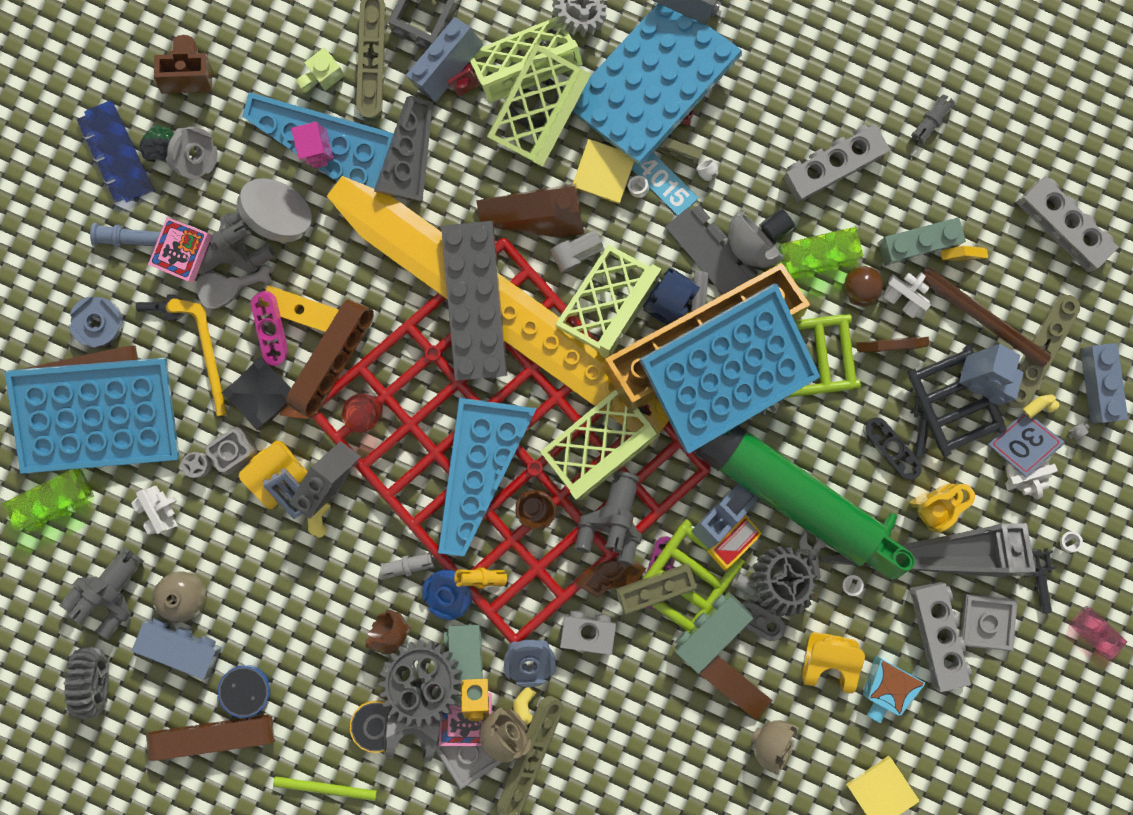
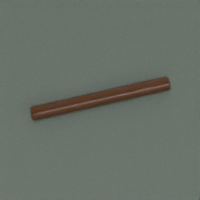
[922,267,1051,367]

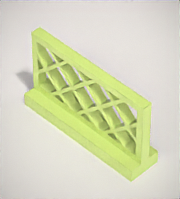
[470,17,583,104]
[487,43,591,167]
[555,245,661,358]
[540,390,660,500]

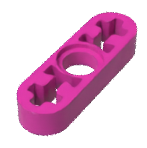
[251,291,289,366]

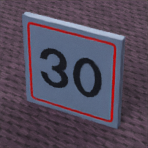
[988,413,1065,478]

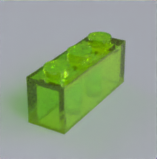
[778,226,864,280]
[2,469,94,533]

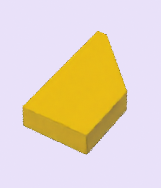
[941,246,988,261]

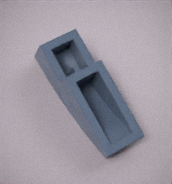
[692,483,759,549]

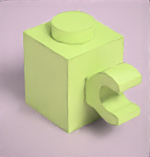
[296,47,345,93]

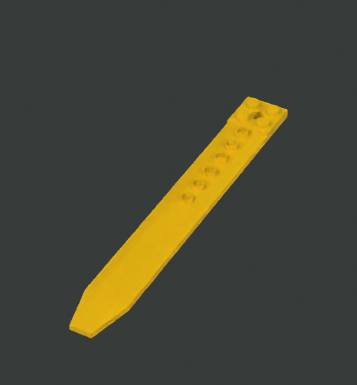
[327,176,669,446]

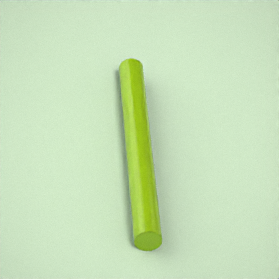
[273,776,377,801]

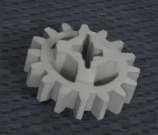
[552,0,607,37]

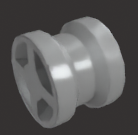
[181,452,212,478]

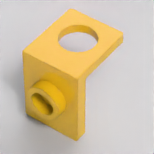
[461,679,490,721]

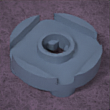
[69,297,124,348]
[504,640,556,687]

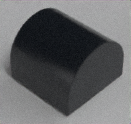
[759,208,795,245]

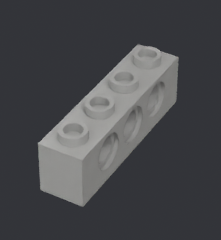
[783,124,890,204]
[1016,176,1119,272]
[909,581,972,692]

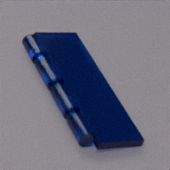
[77,100,155,203]

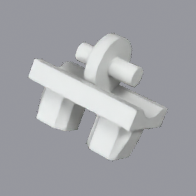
[883,273,931,318]
[1005,460,1058,499]
[131,485,178,535]

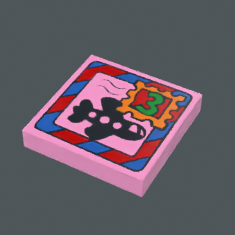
[148,217,212,283]
[439,693,492,746]

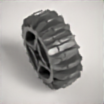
[749,546,819,617]
[63,647,109,719]

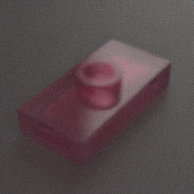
[1069,606,1128,661]

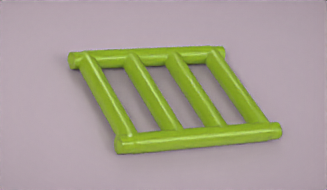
[785,314,861,398]
[643,519,745,632]

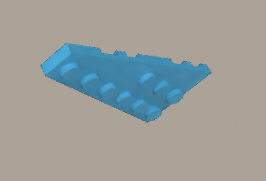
[242,92,394,189]
[438,398,537,556]

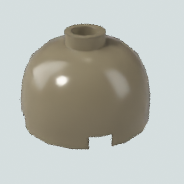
[152,571,207,623]
[479,708,531,763]
[751,720,799,775]

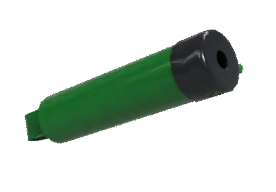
[694,424,915,579]

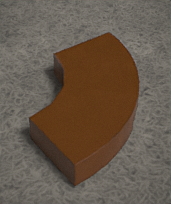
[856,336,929,352]
[576,559,647,598]

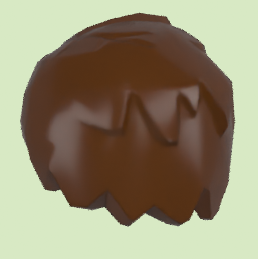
[365,610,411,655]

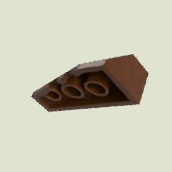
[476,183,584,238]

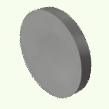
[237,178,312,242]

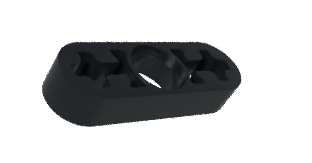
[863,417,922,480]

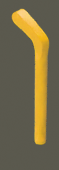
[166,299,227,416]

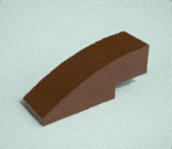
[699,655,773,720]

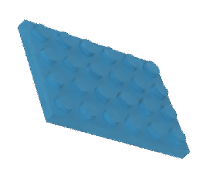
[571,4,742,166]
[639,284,820,454]
[5,357,180,474]

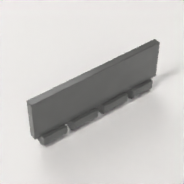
[665,205,758,295]

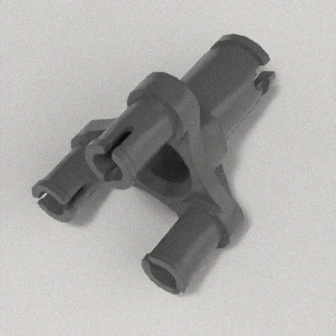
[196,210,276,278]
[574,471,642,566]
[59,546,144,640]

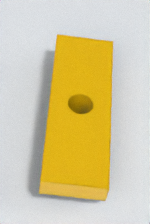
[260,285,339,332]

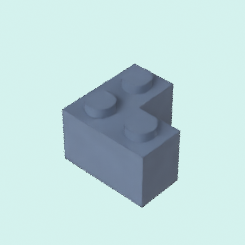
[959,344,1024,405]

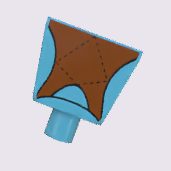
[863,656,925,723]

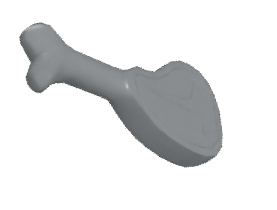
[196,264,272,310]

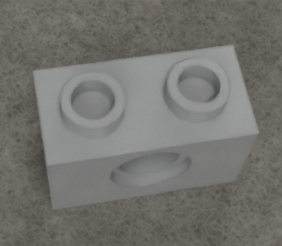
[560,611,616,655]

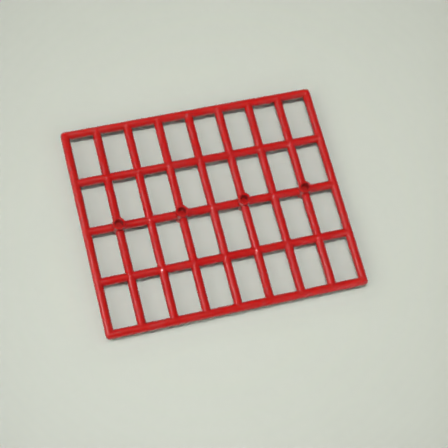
[311,238,711,644]

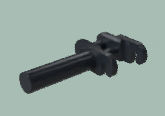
[910,396,946,458]
[1023,548,1056,614]

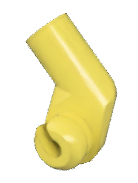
[1022,394,1060,419]
[307,503,331,538]
[513,687,536,725]

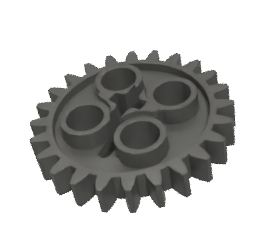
[378,640,464,728]

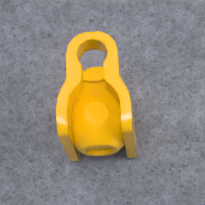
[239,440,308,509]
[910,484,975,533]
[802,632,865,694]

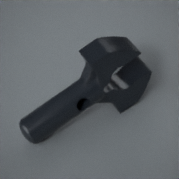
[136,294,186,321]

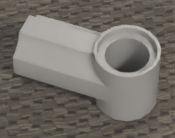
[550,230,604,273]

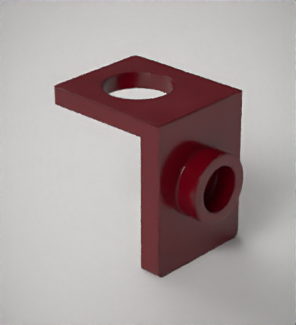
[447,62,480,97]

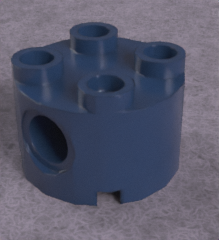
[643,267,700,325]

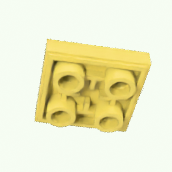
[573,139,634,204]
[846,756,919,815]

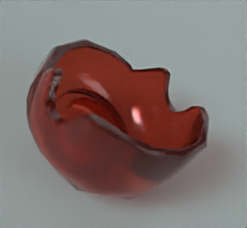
[341,393,383,433]

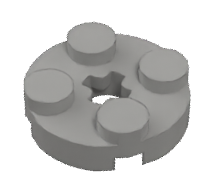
[166,127,218,179]

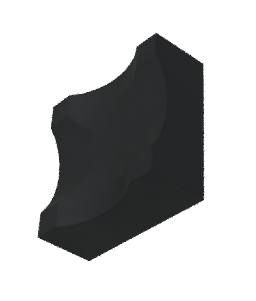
[221,357,291,431]

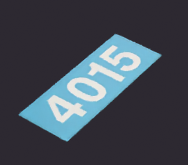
[632,153,699,215]

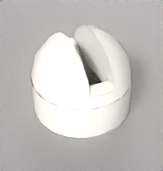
[696,159,719,181]
[628,175,649,198]
[1060,531,1083,553]
[843,575,864,596]

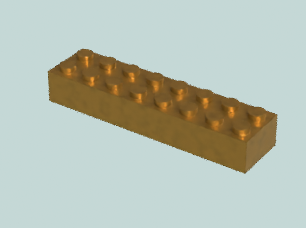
[603,263,810,412]

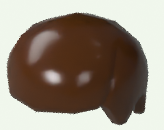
[844,266,883,307]
[515,490,556,529]

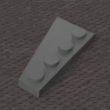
[374,96,433,202]

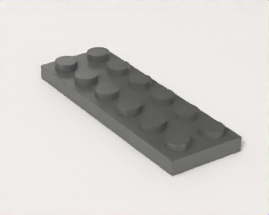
[441,221,507,381]

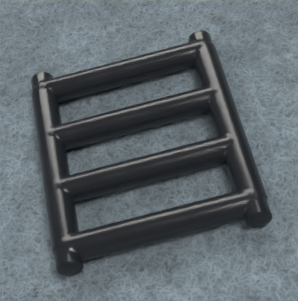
[907,344,1007,458]

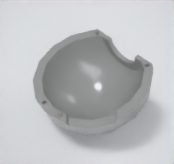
[728,210,784,268]

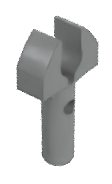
[798,532,826,580]

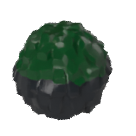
[139,125,174,162]

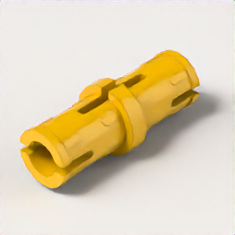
[454,568,507,589]

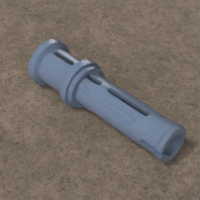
[90,223,161,247]

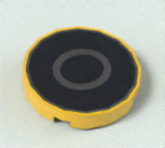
[350,700,388,753]

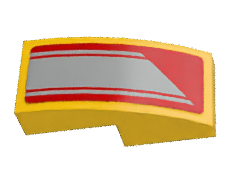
[707,515,762,571]

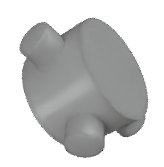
[1068,423,1090,440]

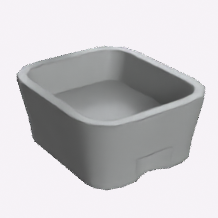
[205,427,258,475]

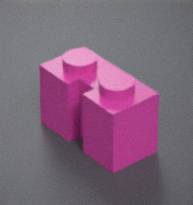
[291,122,334,168]

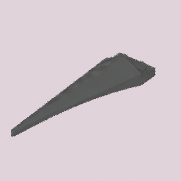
[820,523,1036,578]

